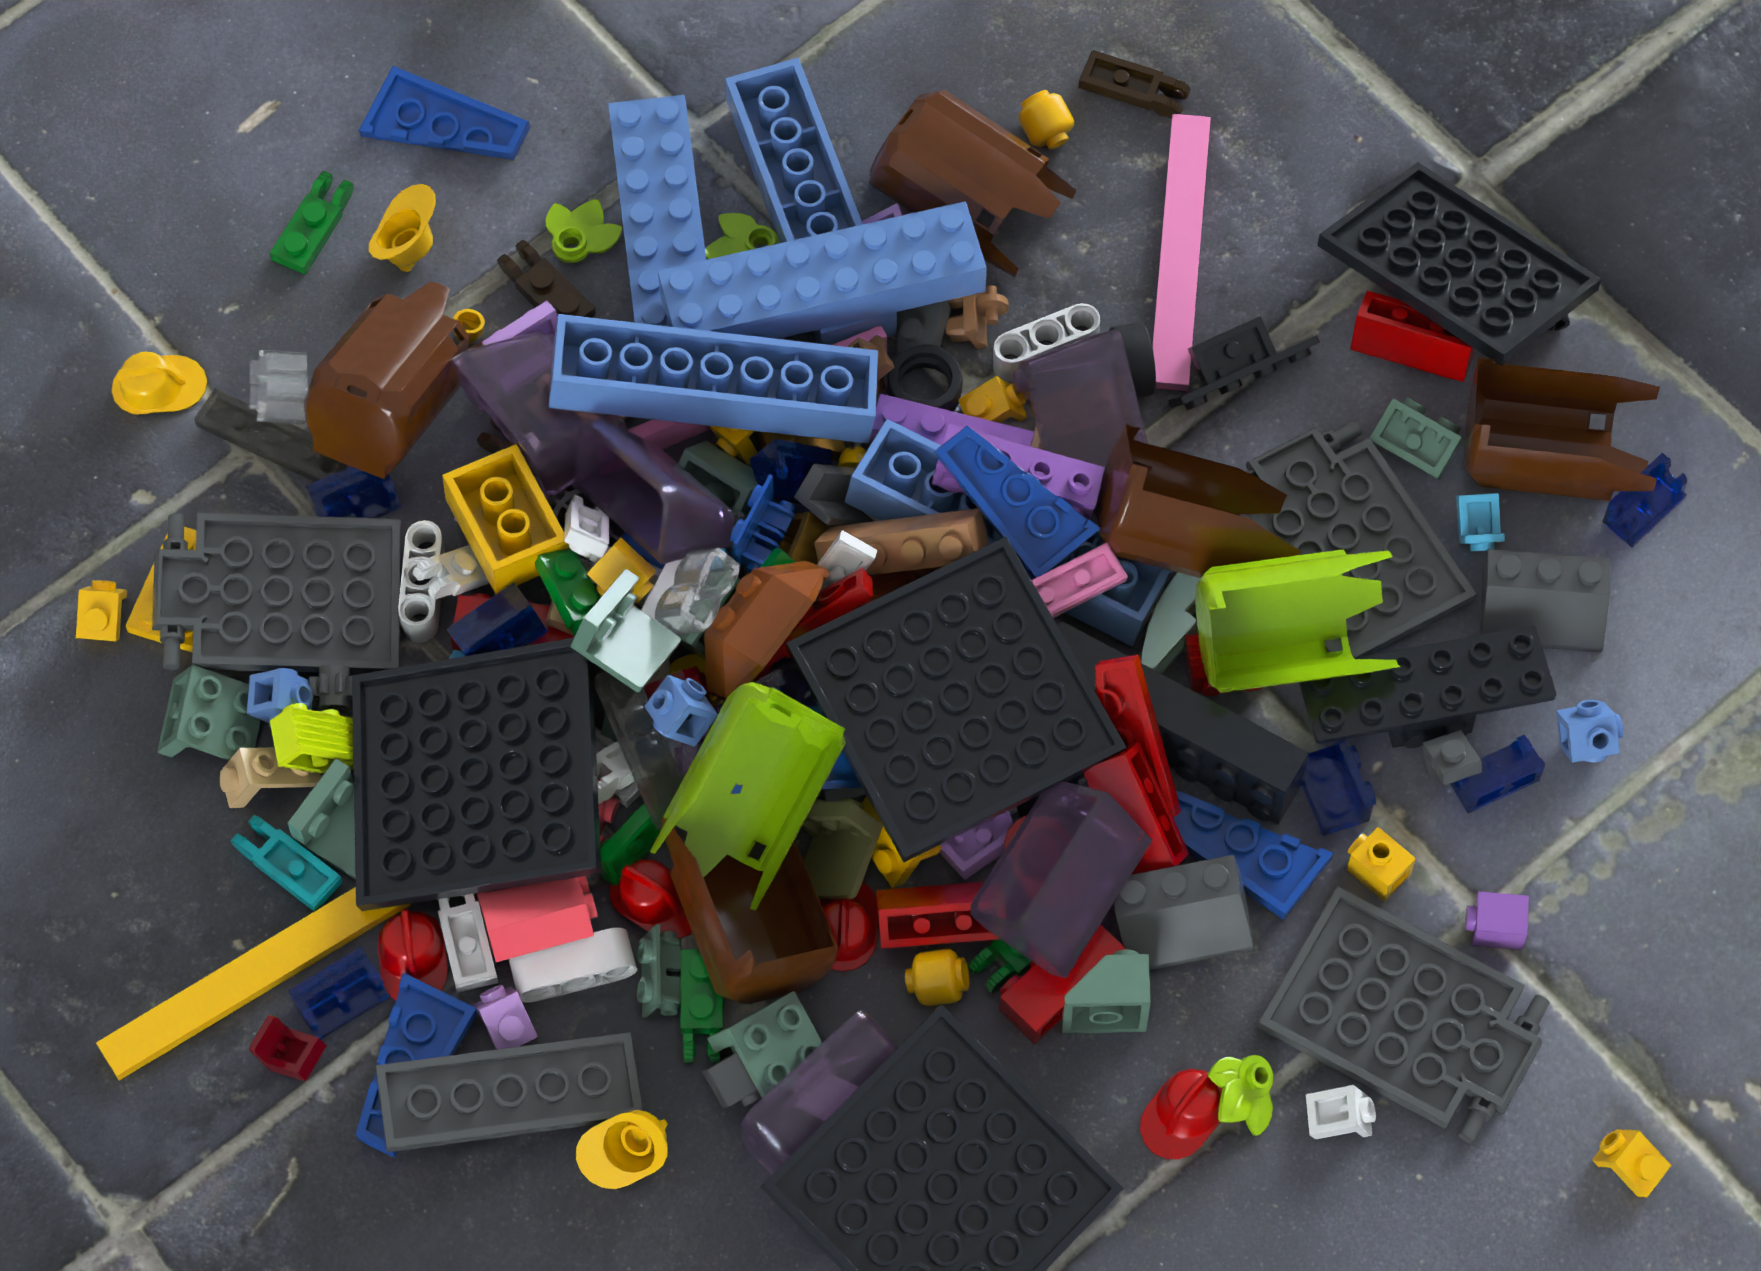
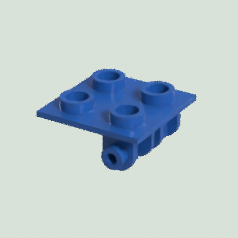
[730,474,795,574]

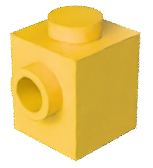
[587,537,656,603]
[1347,827,1416,902]

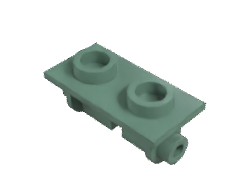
[636,924,681,1018]

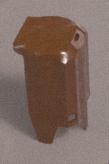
[869,90,1076,277]
[303,281,485,479]
[1463,358,1660,501]
[1096,424,1301,578]
[661,818,838,1004]

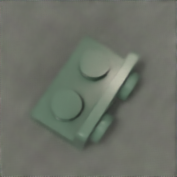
[1370,397,1465,480]

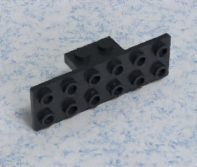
[1299,625,1556,748]

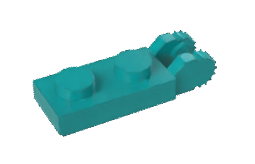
[230,815,343,911]

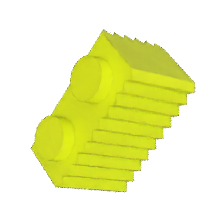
[270,703,354,774]

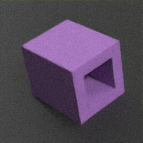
[1465,891,1529,950]

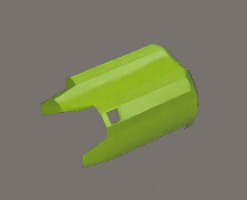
[1195,549,1400,693]
[650,682,846,911]

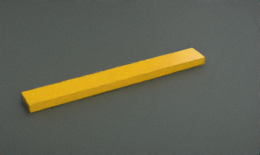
[96,887,410,1081]

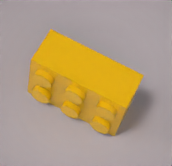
[442,444,569,594]

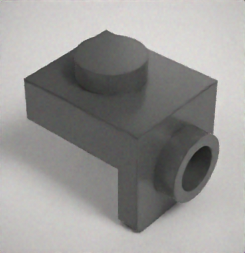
[1423,730,1482,785]

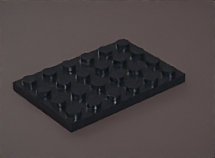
[1317,162,1601,366]

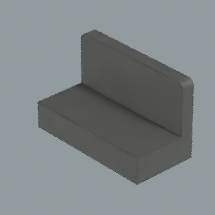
[794,464,873,526]

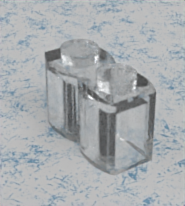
[249,349,308,424]
[655,547,739,635]

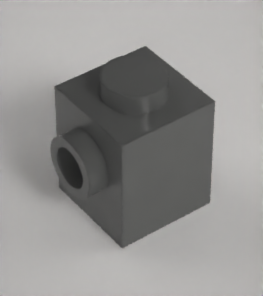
[702,1052,761,1108]

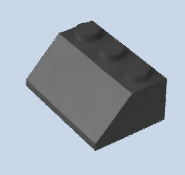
[1480,549,1610,652]
[1110,854,1255,970]

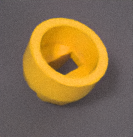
[453,309,485,344]

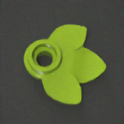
[546,199,622,263]
[705,213,780,260]
[1208,1055,1273,1136]

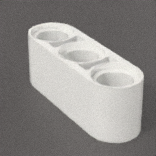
[993,303,1100,382]
[398,520,445,643]
[509,928,637,1003]

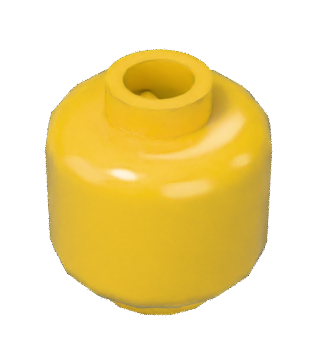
[1018,90,1074,150]
[905,949,970,1006]

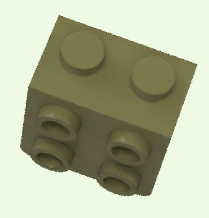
[801,798,883,900]

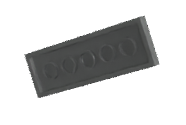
[376,1032,643,1152]

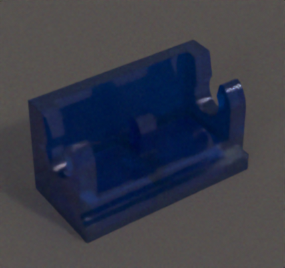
[749,439,834,505]
[1602,452,1687,547]
[306,466,401,518]
[446,582,548,656]
[1450,735,1545,814]
[288,947,390,1039]

